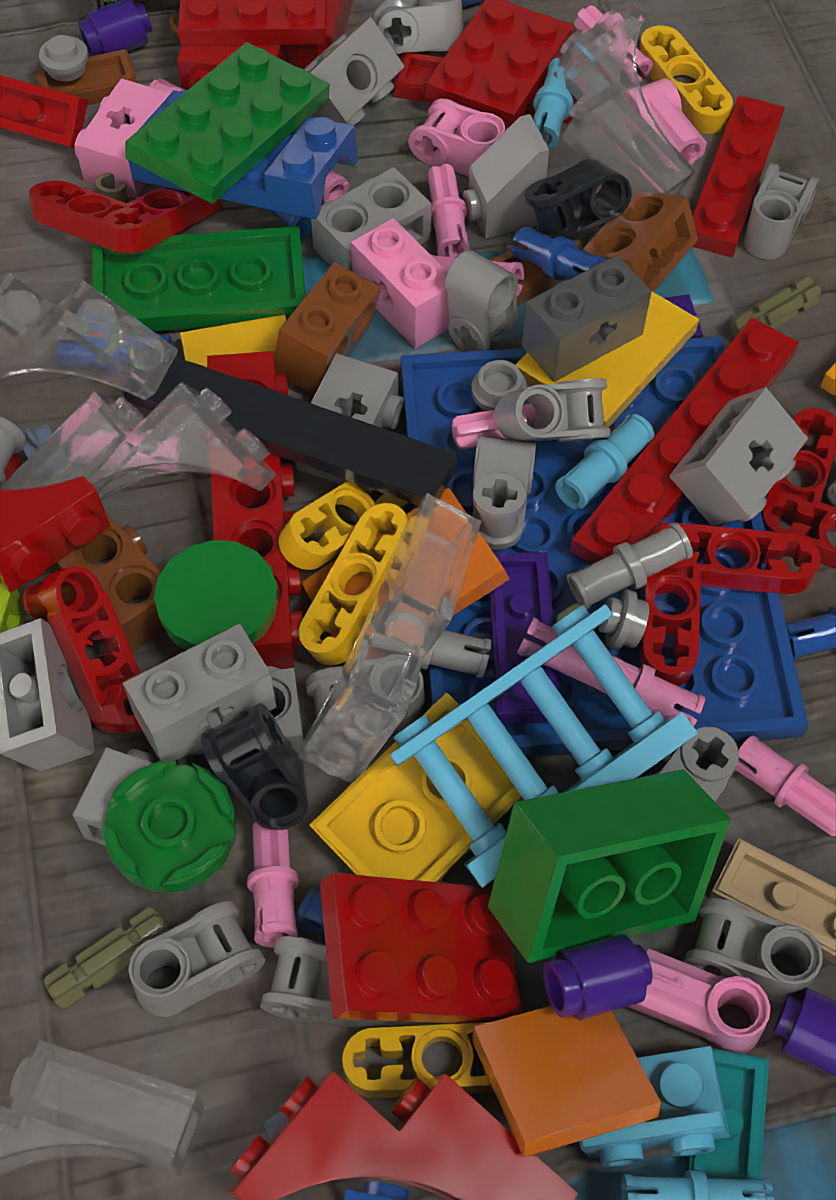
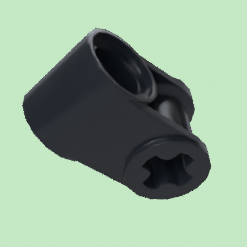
[525,158,632,240]
[200,703,308,830]

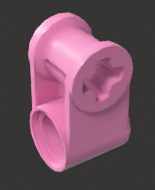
[408,98,505,177]

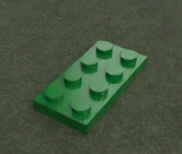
[125,42,330,204]
[92,226,306,333]

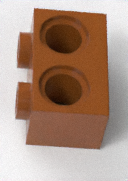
[582,191,699,292]
[274,262,381,395]
[53,511,166,653]

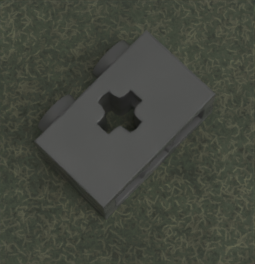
[522,255,652,382]

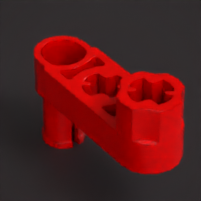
[22,566,142,734]

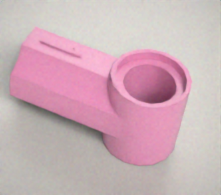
[617,78,707,173]
[628,948,770,1054]

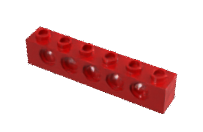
[207,351,304,670]

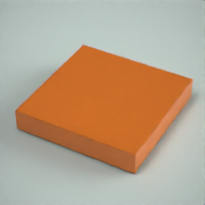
[473,1006,661,1158]

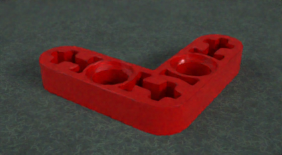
[29,180,222,253]
[761,407,836,569]
[639,522,821,686]

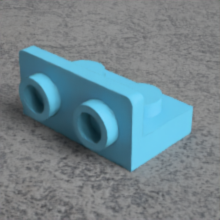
[580,1046,730,1167]

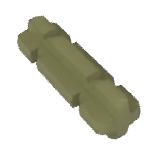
[729,276,822,338]
[44,907,169,1010]

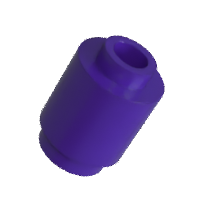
[78,0,152,56]
[543,934,653,1020]
[773,988,836,1076]

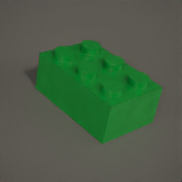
[488,769,731,963]

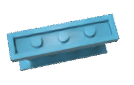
[390,604,698,887]

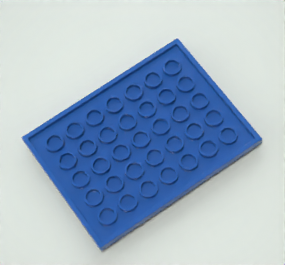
[400,337,809,756]

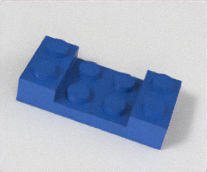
[128,90,358,219]

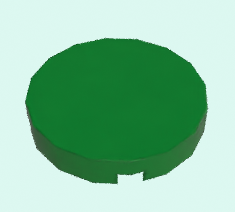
[154,540,279,650]
[102,761,236,892]

